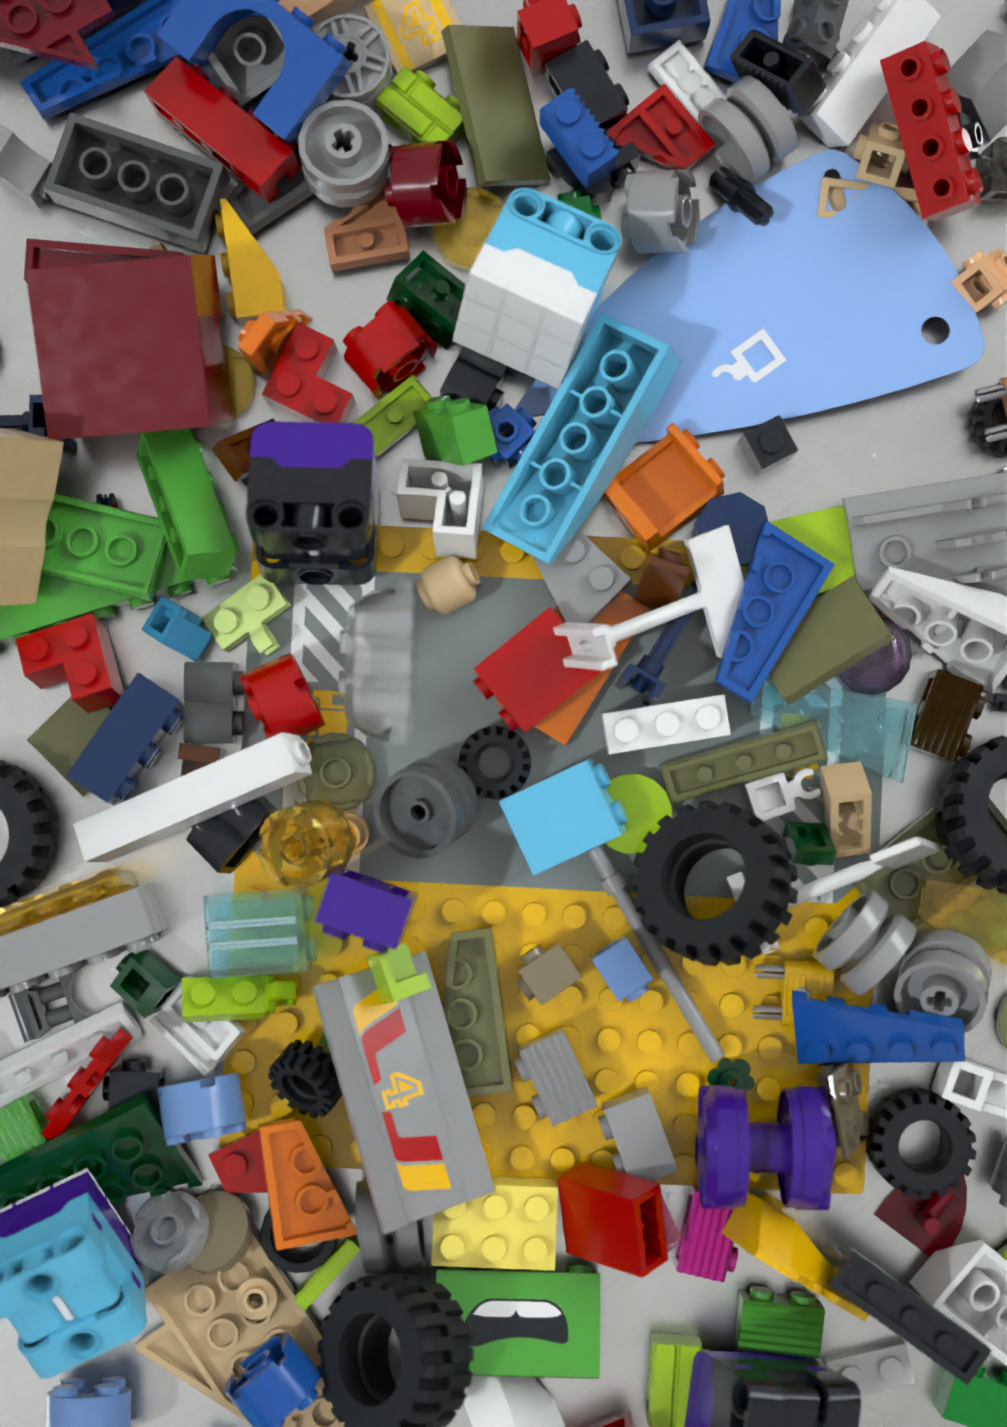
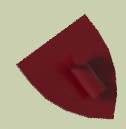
[874,1173,967,1257]

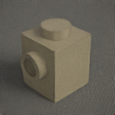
[516,940,582,1005]

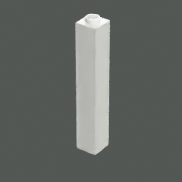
[73,733,313,862]

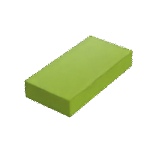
[295,1235,360,1310]

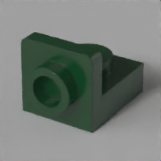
[781,821,837,866]

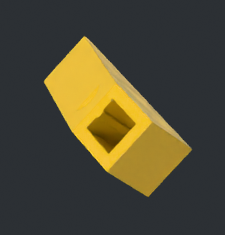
[215,198,287,328]

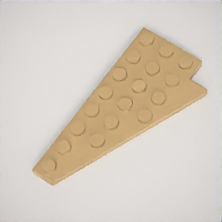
[134,1226,345,1427]

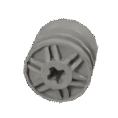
[314,14,393,114]

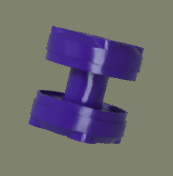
[695,1085,836,1210]

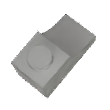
[0,124,52,208]

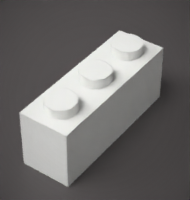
[600,694,731,754]

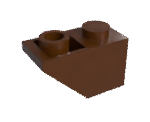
[634,547,690,608]

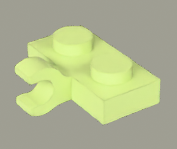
[201,574,292,656]

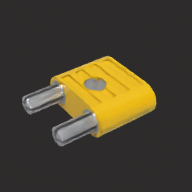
[752,960,834,1026]

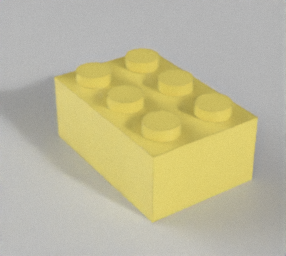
[431,1176,558,1271]

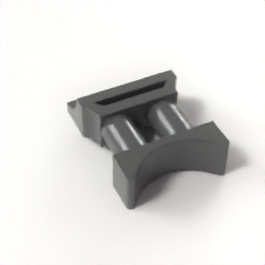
[8,971,92,1043]

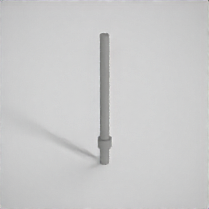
[587,845,725,1063]

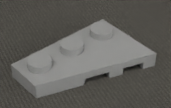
[532,529,632,623]

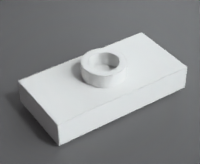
[648,40,726,124]

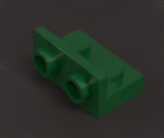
[387,250,466,349]

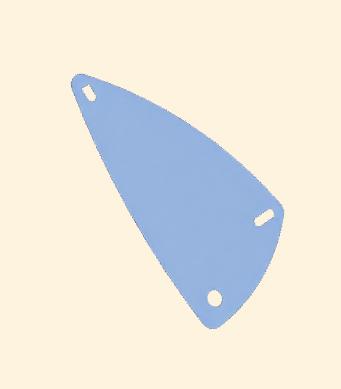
[504,149,985,443]

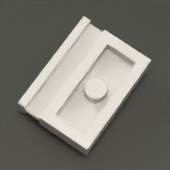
[149,976,247,1076]

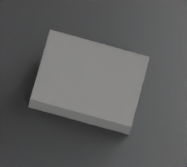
[208,16,285,107]
[946,30,1007,143]

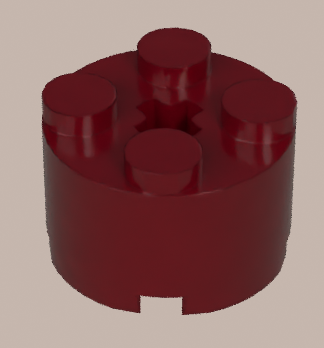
[385,140,467,228]

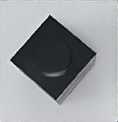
[738,415,798,477]

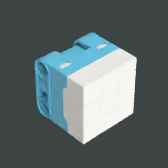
[452,188,622,389]

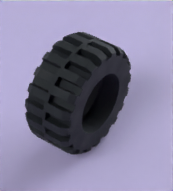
[934,735,1007,895]
[0,760,58,908]
[631,800,798,966]
[317,1273,474,1427]

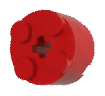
[343,301,437,399]
[239,653,325,739]

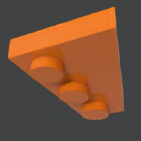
[237,309,313,382]
[258,1117,357,1251]

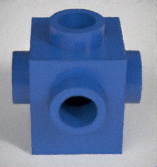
[488,403,537,468]

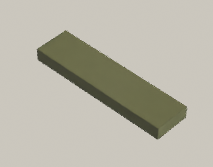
[660,719,828,804]

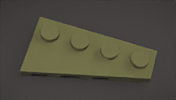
[443,926,514,1096]

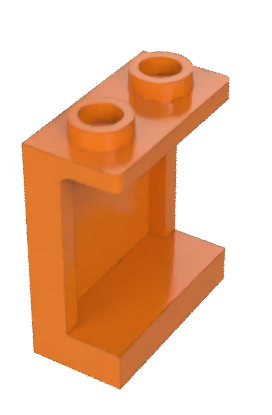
[602,423,725,552]

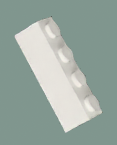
[797,0,941,148]

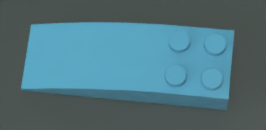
[482,313,682,566]

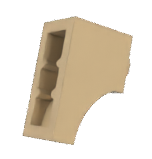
[820,761,872,858]

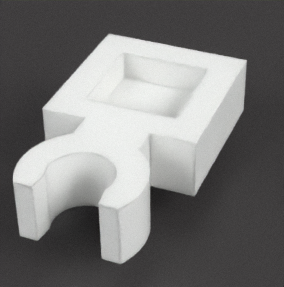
[712,328,787,382]
[743,768,821,821]

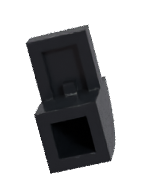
[546,142,641,206]

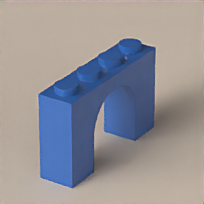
[157,0,353,144]

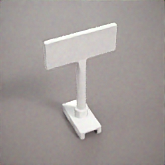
[553,525,744,671]
[727,836,941,955]

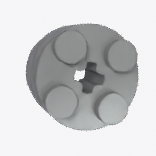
[621,169,700,254]

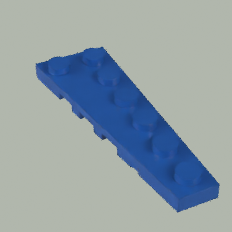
[20,0,183,120]

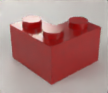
[262,322,356,423]
[15,613,124,713]

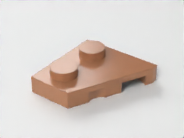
[324,185,410,272]

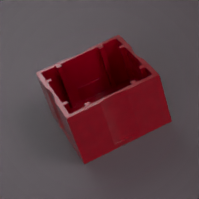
[25,254,234,440]

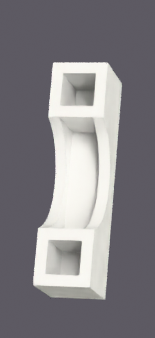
[931,1059,1007,1118]

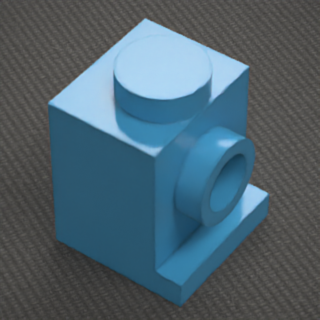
[141,595,213,662]

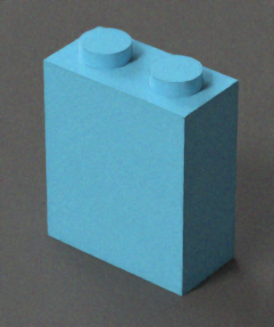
[499,758,629,876]

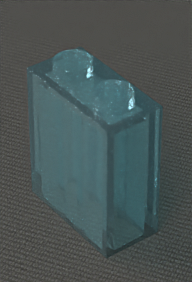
[203,886,318,979]

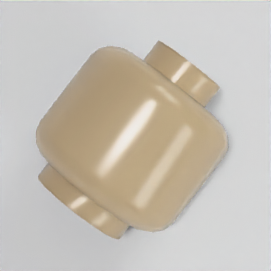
[417,555,480,615]

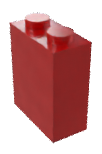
[473,607,602,733]
[557,1162,668,1278]

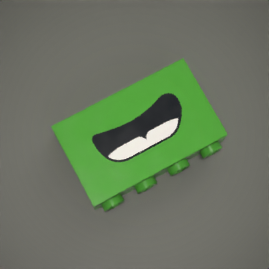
[436,1265,600,1379]

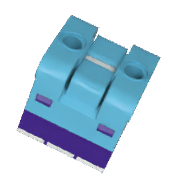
[0,1168,147,1379]

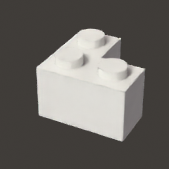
[396,459,484,559]

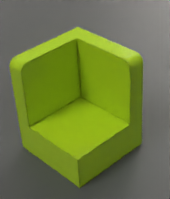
[366,944,432,1004]

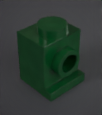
[110,949,184,1019]

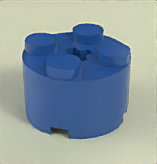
[223,1332,320,1427]

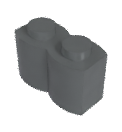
[183,662,244,743]

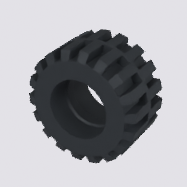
[866,1088,977,1199]

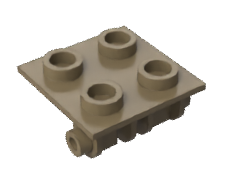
[816,1063,869,1159]

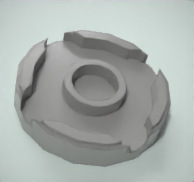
[130,1190,209,1274]

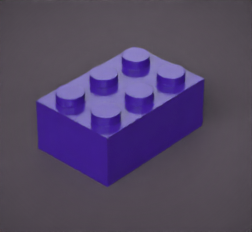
[315,867,418,953]

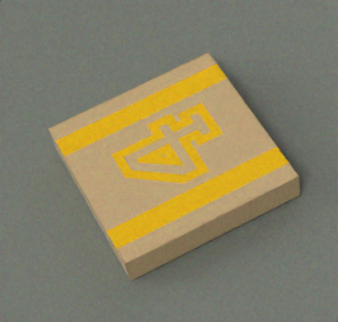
[364,0,461,75]

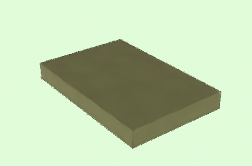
[769,576,894,705]

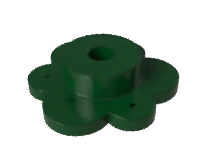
[707,1058,755,1097]

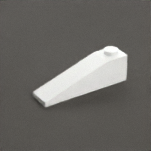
[868,566,1007,694]
[909,1239,1007,1366]
[464,1376,566,1427]

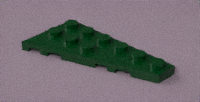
[0,1093,203,1209]

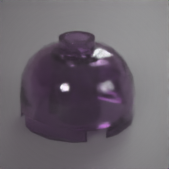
[835,617,912,696]

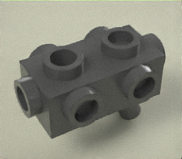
[783,0,849,65]

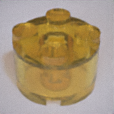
[258,799,357,889]

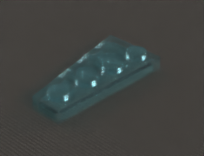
[748,676,917,783]

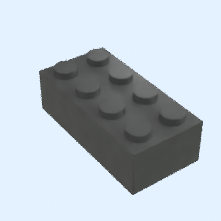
[44,112,231,254]

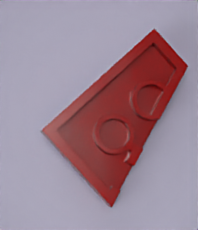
[41,1028,133,1141]

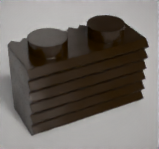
[904,669,986,763]

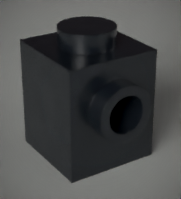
[102,1059,166,1113]

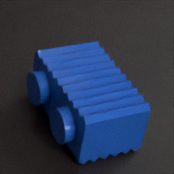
[539,88,618,190]

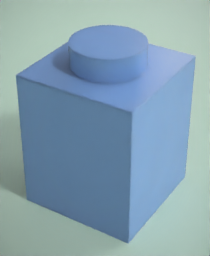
[590,935,653,1002]

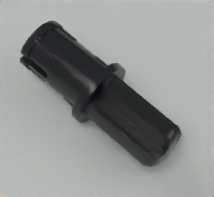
[709,167,774,226]

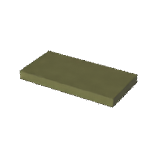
[441,25,551,186]
[852,798,1007,927]

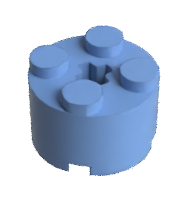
[157,1073,247,1146]
[47,1376,131,1427]

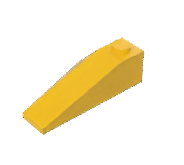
[721,1191,869,1322]

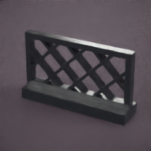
[821,1239,992,1385]

